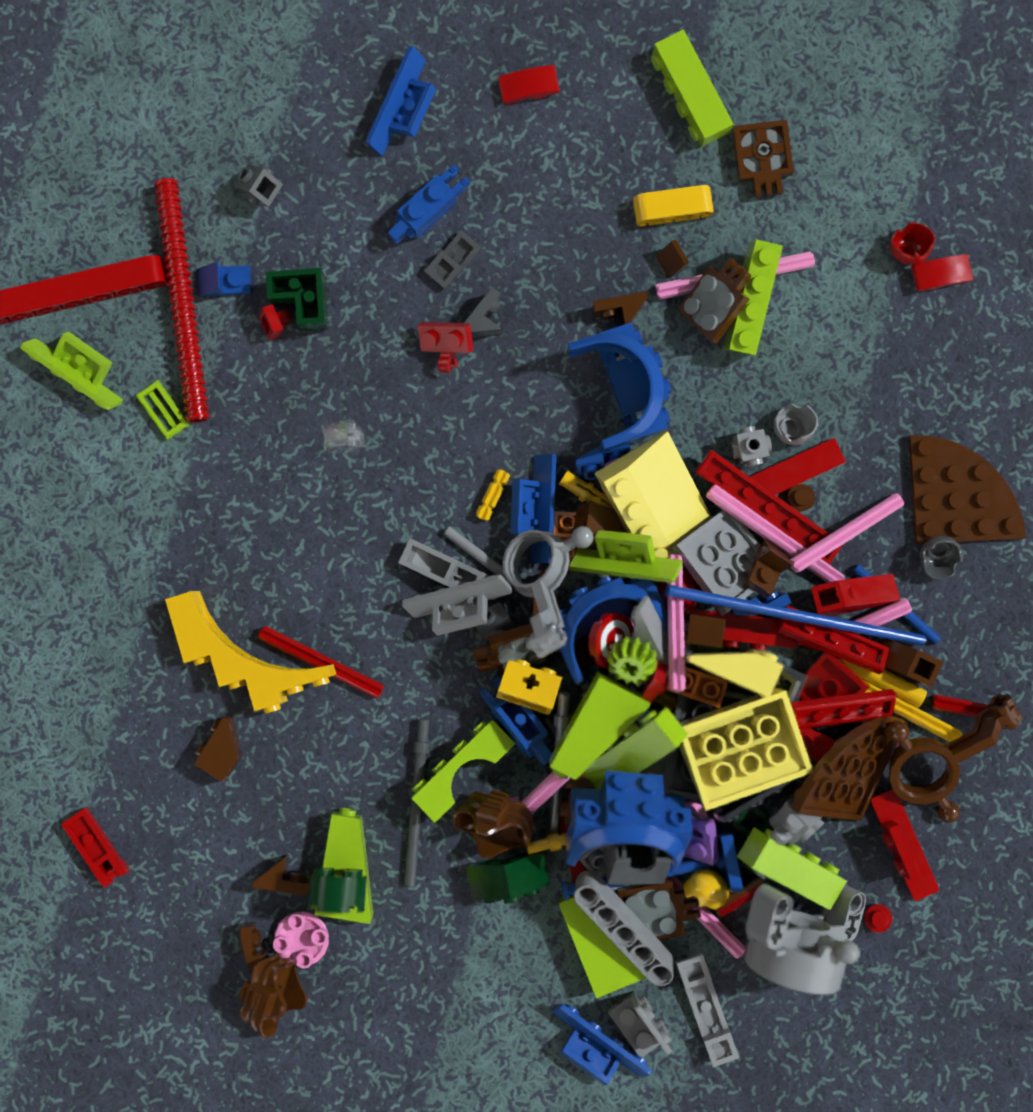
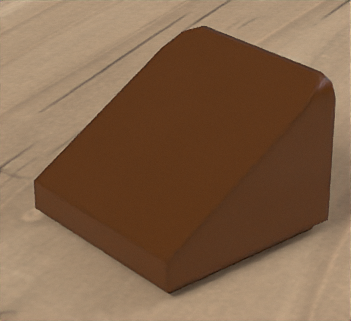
[656,240,689,278]

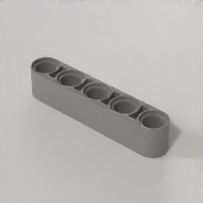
[574,871,673,986]

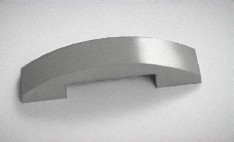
[676,953,739,1068]

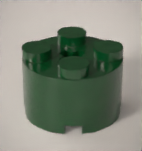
[307,867,367,913]

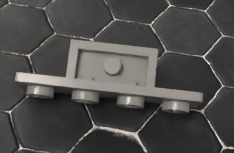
[402,575,512,636]

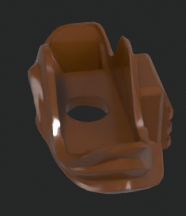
[452,789,535,859]
[239,953,308,1039]

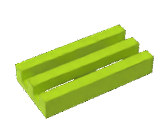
[135,380,190,441]

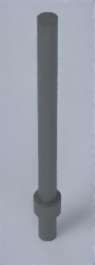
[404,719,430,887]

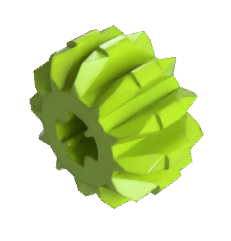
[608,636,657,686]

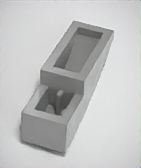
[398,538,489,587]

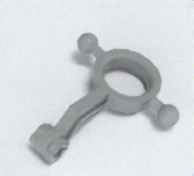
[489,526,594,658]

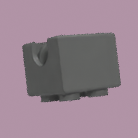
[602,843,672,885]

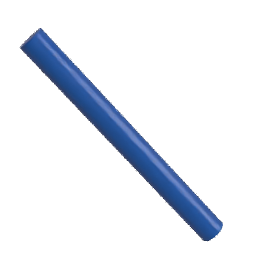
[851,564,941,645]

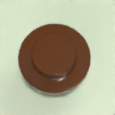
[787,484,815,512]

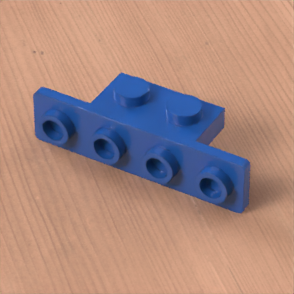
[366,46,436,156]
[510,454,556,564]
[552,1004,652,1086]

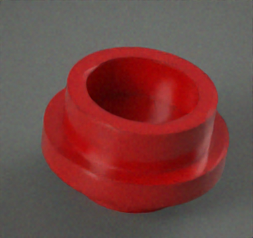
[864,904,892,933]

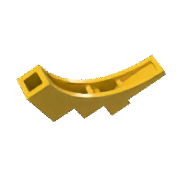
[165,591,337,714]

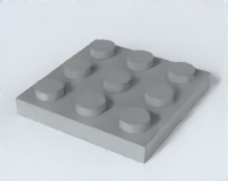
[672,510,760,616]

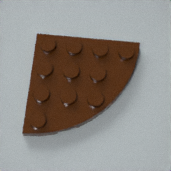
[908,435,1026,544]
[790,716,906,821]

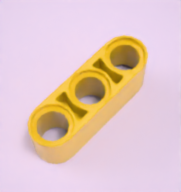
[633,185,714,227]

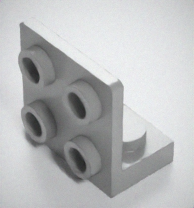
[607,991,672,1057]

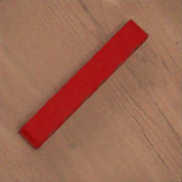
[0,255,167,325]

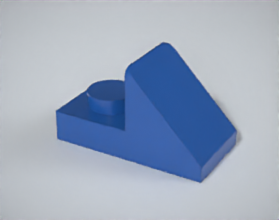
[196,262,252,297]

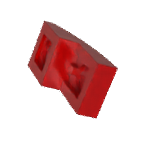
[498,65,560,105]
[911,254,973,292]

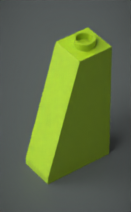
[549,672,650,780]
[315,808,373,924]
[558,892,646,999]

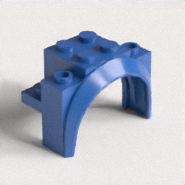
[567,322,672,453]
[559,576,668,684]
[566,771,693,874]

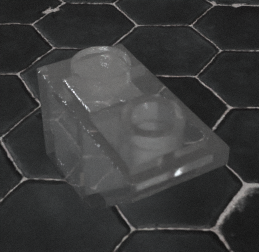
[323,420,365,455]

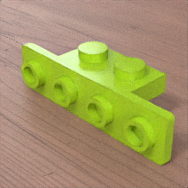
[20,332,123,410]
[570,530,683,583]

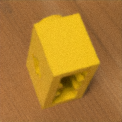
[496,659,562,715]

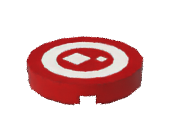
[589,612,634,669]

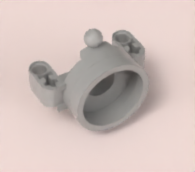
[745,884,866,994]

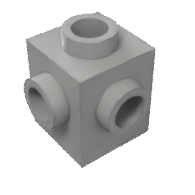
[730,426,772,468]

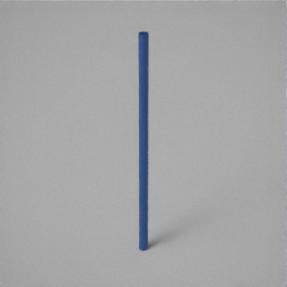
[666,585,926,646]

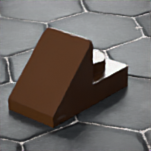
[592,291,648,325]
[744,539,792,598]
[252,854,309,896]

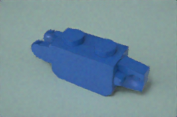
[388,165,471,244]
[479,677,552,766]

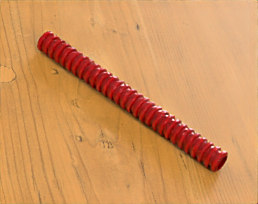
[154,178,210,422]

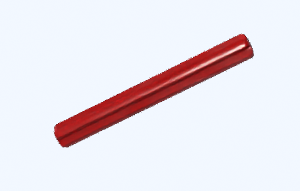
[258,626,384,698]

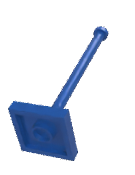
[561,827,743,900]

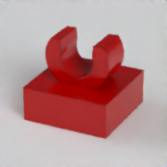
[258,304,292,341]

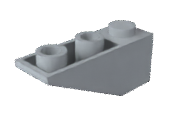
[631,596,669,684]

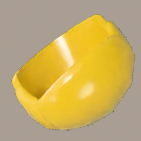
[683,869,729,909]

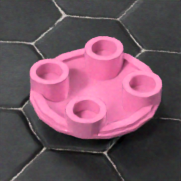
[273,912,329,968]

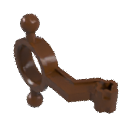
[886,694,1023,823]

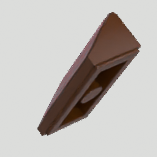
[714,873,765,918]

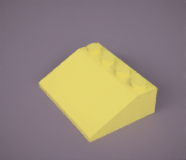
[594,430,712,558]
[684,649,784,698]
[679,688,813,810]

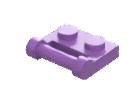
[684,816,719,866]

